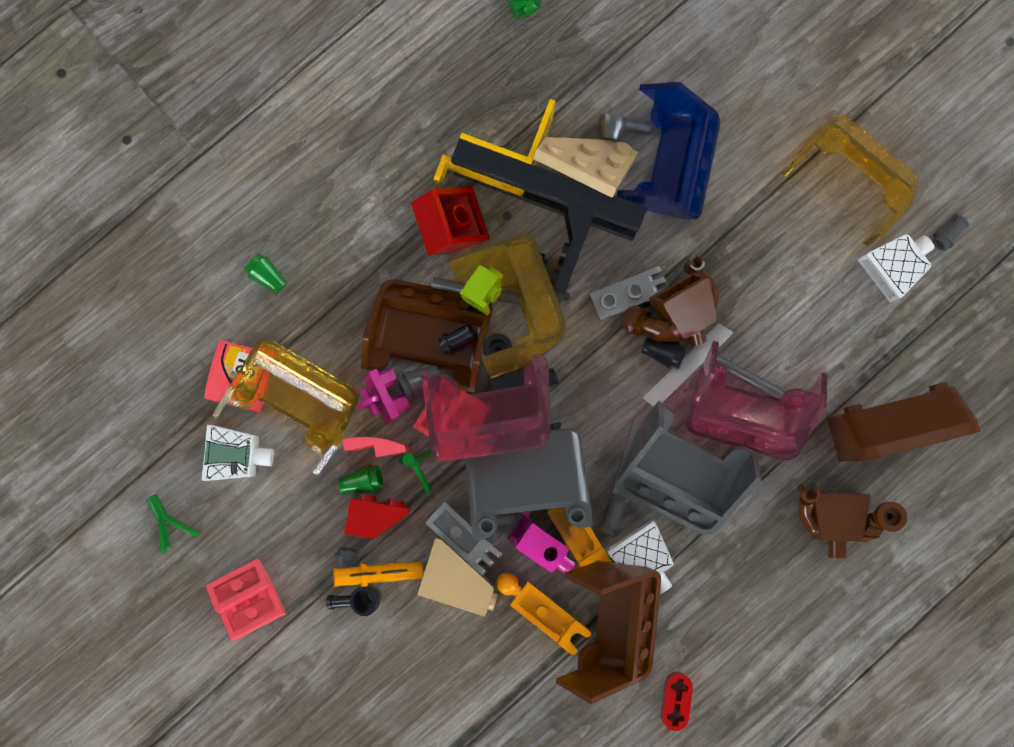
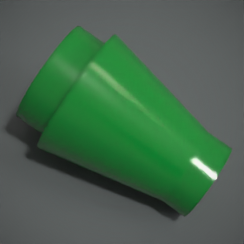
[244,253,288,295]
[338,464,384,494]

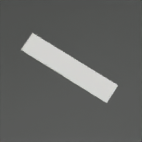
[643,323,734,407]

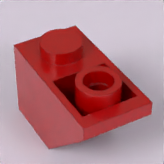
[344,494,411,539]

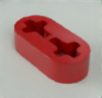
[661,672,693,731]

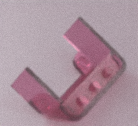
[686,340,827,460]

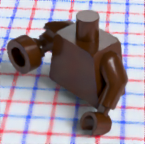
[622,256,719,346]
[798,482,907,558]

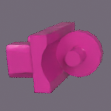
[357,369,409,425]

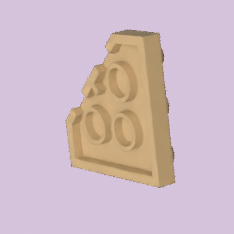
[533,137,638,198]

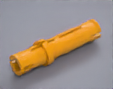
[333,561,423,587]

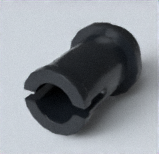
[438,323,477,354]

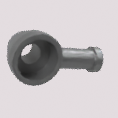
[599,114,652,141]

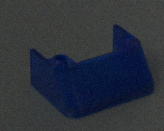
[616,82,720,220]

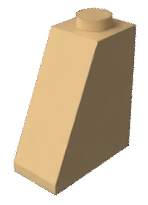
[417,536,498,617]

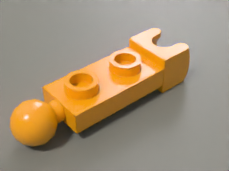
[546,507,612,567]
[496,572,592,656]

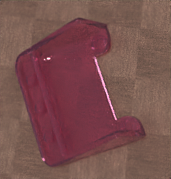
[421,354,551,461]

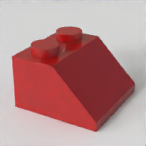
[411,187,490,256]

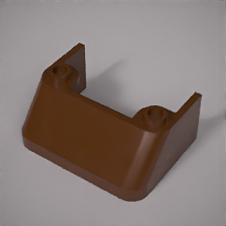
[827,382,981,462]
[556,561,661,704]

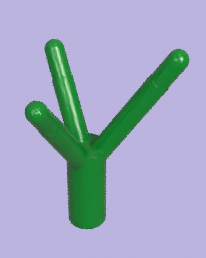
[398,447,438,493]
[146,495,199,553]

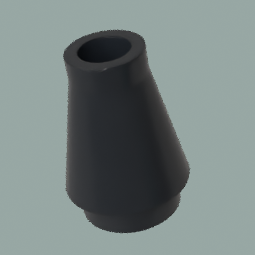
[641,337,686,370]

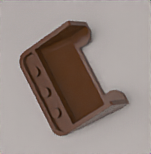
[361,279,492,392]

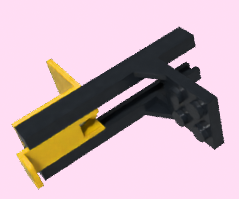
[434,99,648,304]

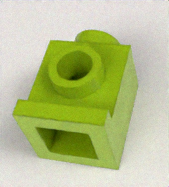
[460,265,504,316]

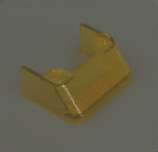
[781,114,919,246]
[448,234,566,379]
[211,339,359,476]

